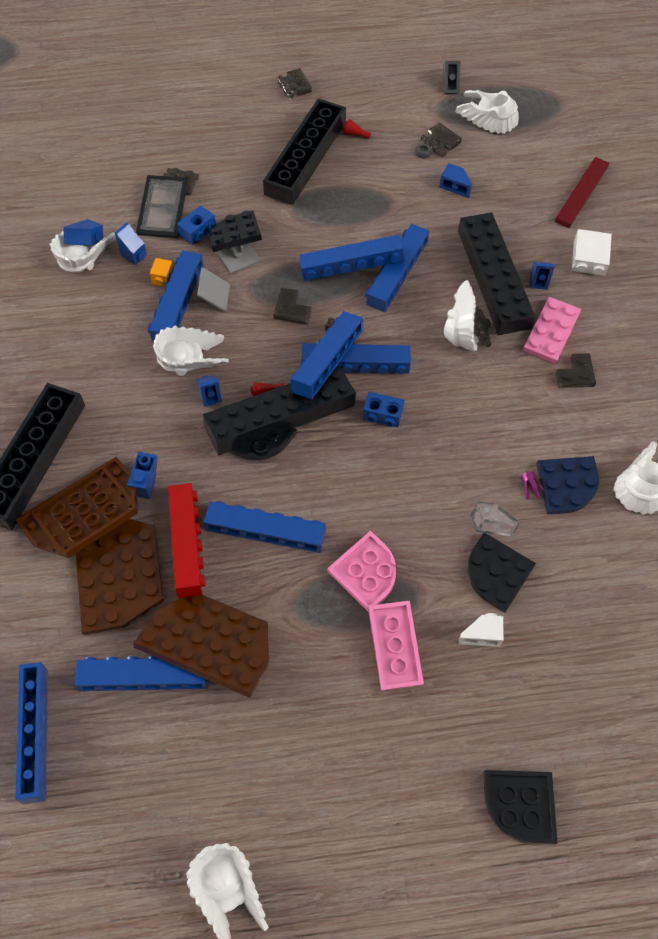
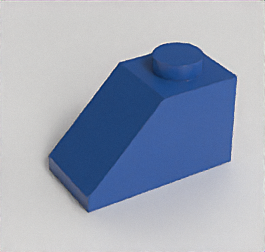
[439,163,472,198]
[64,219,103,245]
[115,223,147,265]
[530,261,555,290]
[197,375,222,407]

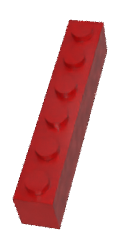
[168,483,206,599]

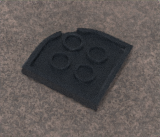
[209,211,262,252]
[230,427,297,460]
[467,533,536,613]
[483,770,558,845]

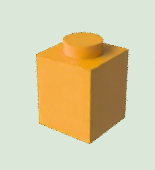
[149,258,174,287]

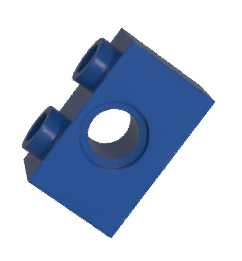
[177,205,216,245]

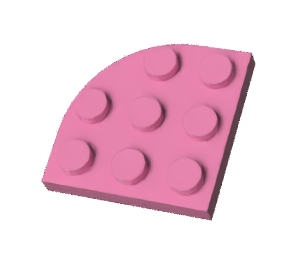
[327,531,396,612]

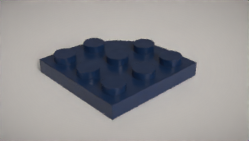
[537,456,599,515]

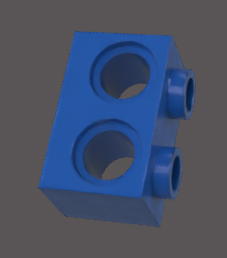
[363,392,405,427]

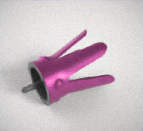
[520,471,545,500]

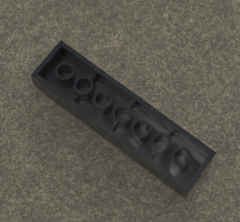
[263,98,346,205]
[458,212,535,336]
[203,366,356,456]
[0,383,85,530]

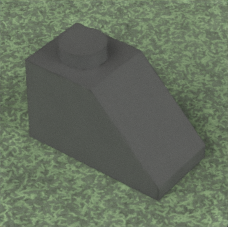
[443,61,461,93]

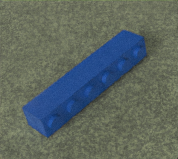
[365,224,429,312]
[299,234,405,281]
[148,250,203,341]
[290,311,363,399]
[302,343,411,374]
[204,501,326,553]
[74,656,208,691]
[15,662,48,804]

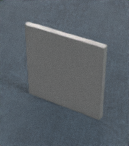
[217,243,261,274]
[197,268,230,312]

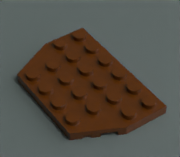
[15,457,138,558]
[76,519,164,635]
[134,595,269,698]

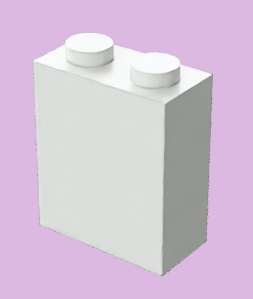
[571,229,612,276]

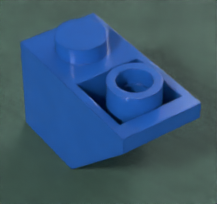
[127,452,158,499]

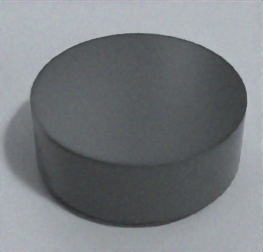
[415,144,432,159]

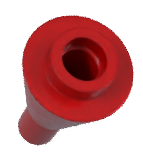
[342,119,371,139]
[251,382,284,397]

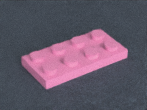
[523,297,581,364]
[368,601,424,691]

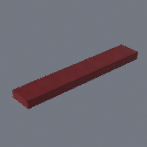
[555,157,609,228]

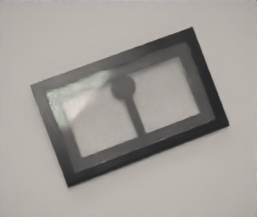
[136,175,189,238]

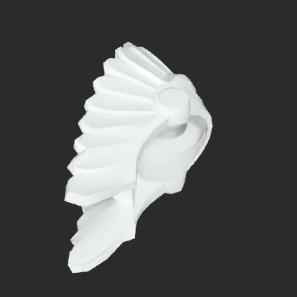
[455,90,519,134]
[50,231,116,273]
[444,280,479,351]
[153,326,229,376]
[613,441,658,515]
[186,843,269,939]

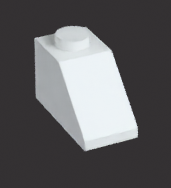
[459,613,504,647]

